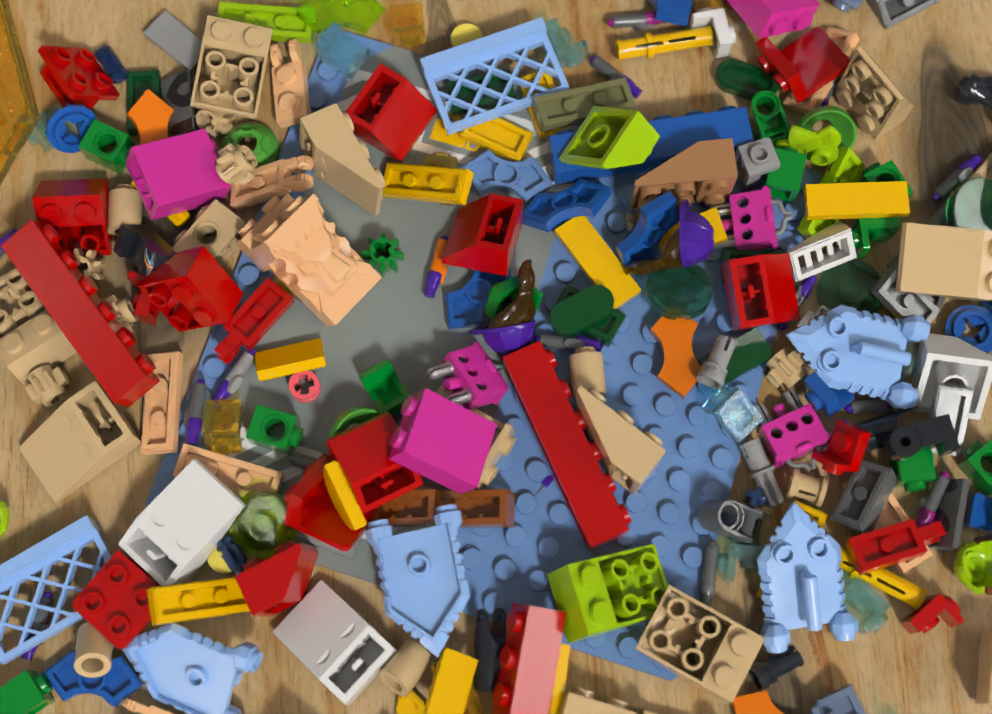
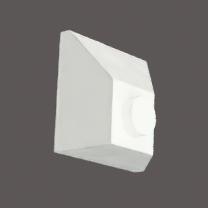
[912,333,992,420]

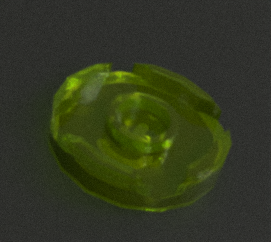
[229,490,298,559]

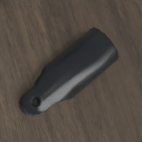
[855,406,920,453]
[473,608,507,692]

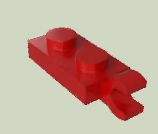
[214,277,294,365]
[845,519,946,575]

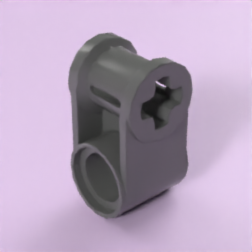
[698,500,768,549]

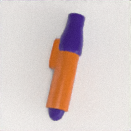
[424,235,448,298]

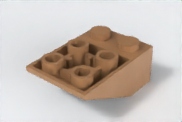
[629,138,738,211]

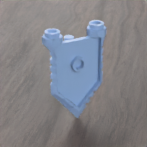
[786,305,930,409]
[757,501,859,653]
[365,504,470,658]
[122,623,263,714]

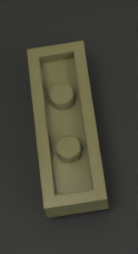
[532,77,636,132]

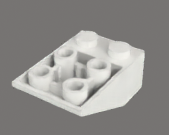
[118,459,245,586]
[273,580,397,705]

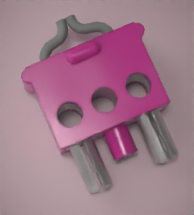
[708,186,792,250]
[427,342,508,410]
[753,389,832,471]

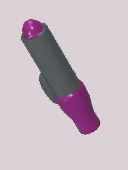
[607,11,668,30]
[915,470,950,528]

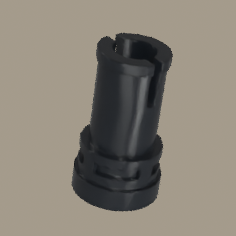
[748,645,804,691]

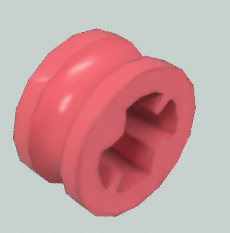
[289,370,321,403]

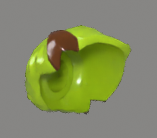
[953,535,992,595]

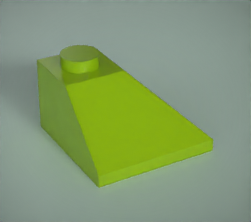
[559,106,660,169]

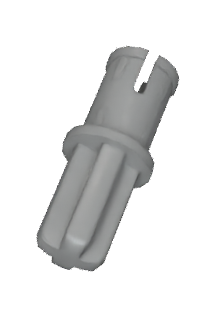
[738,438,784,507]

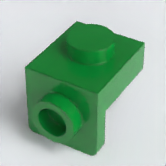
[484,275,543,320]
[359,359,410,418]

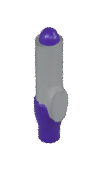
[211,349,255,407]

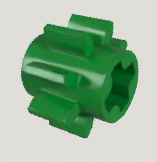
[362,233,404,278]

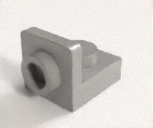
[735,137,780,191]

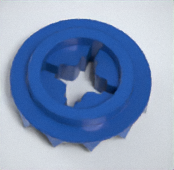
[44,103,97,153]
[943,305,992,354]

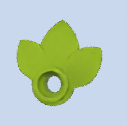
[776,125,841,166]

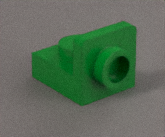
[851,217,901,259]

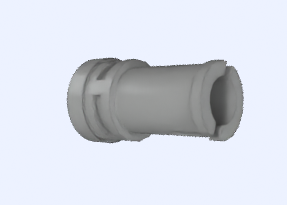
[696,335,737,389]

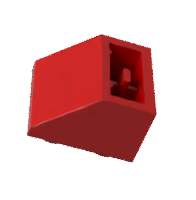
[345,63,437,163]
[32,178,112,256]
[441,193,523,276]
[138,246,244,332]
[721,253,800,331]
[325,412,424,514]
[234,541,319,617]

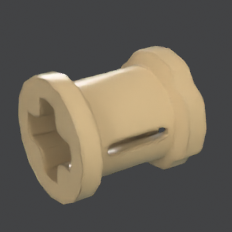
[786,468,829,507]

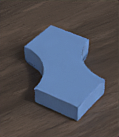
[461,149,553,204]

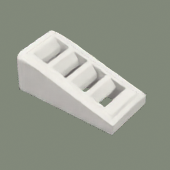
[787,221,857,282]

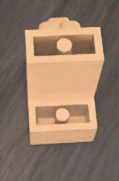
[235,193,382,327]

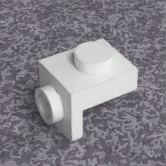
[689,8,736,59]

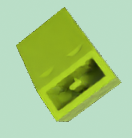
[547,544,668,644]

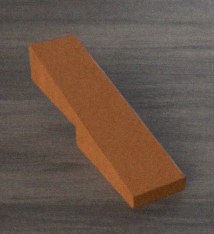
[371,489,515,528]

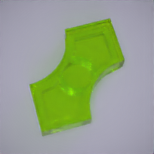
[296,0,386,36]

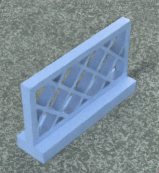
[420,17,570,135]
[0,515,112,665]

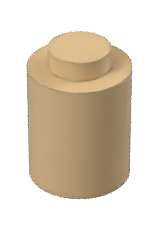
[107,184,142,236]
[568,347,607,399]
[74,622,113,678]
[379,639,434,696]

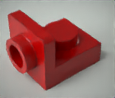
[126,271,160,326]
[811,419,871,475]
[900,593,965,634]

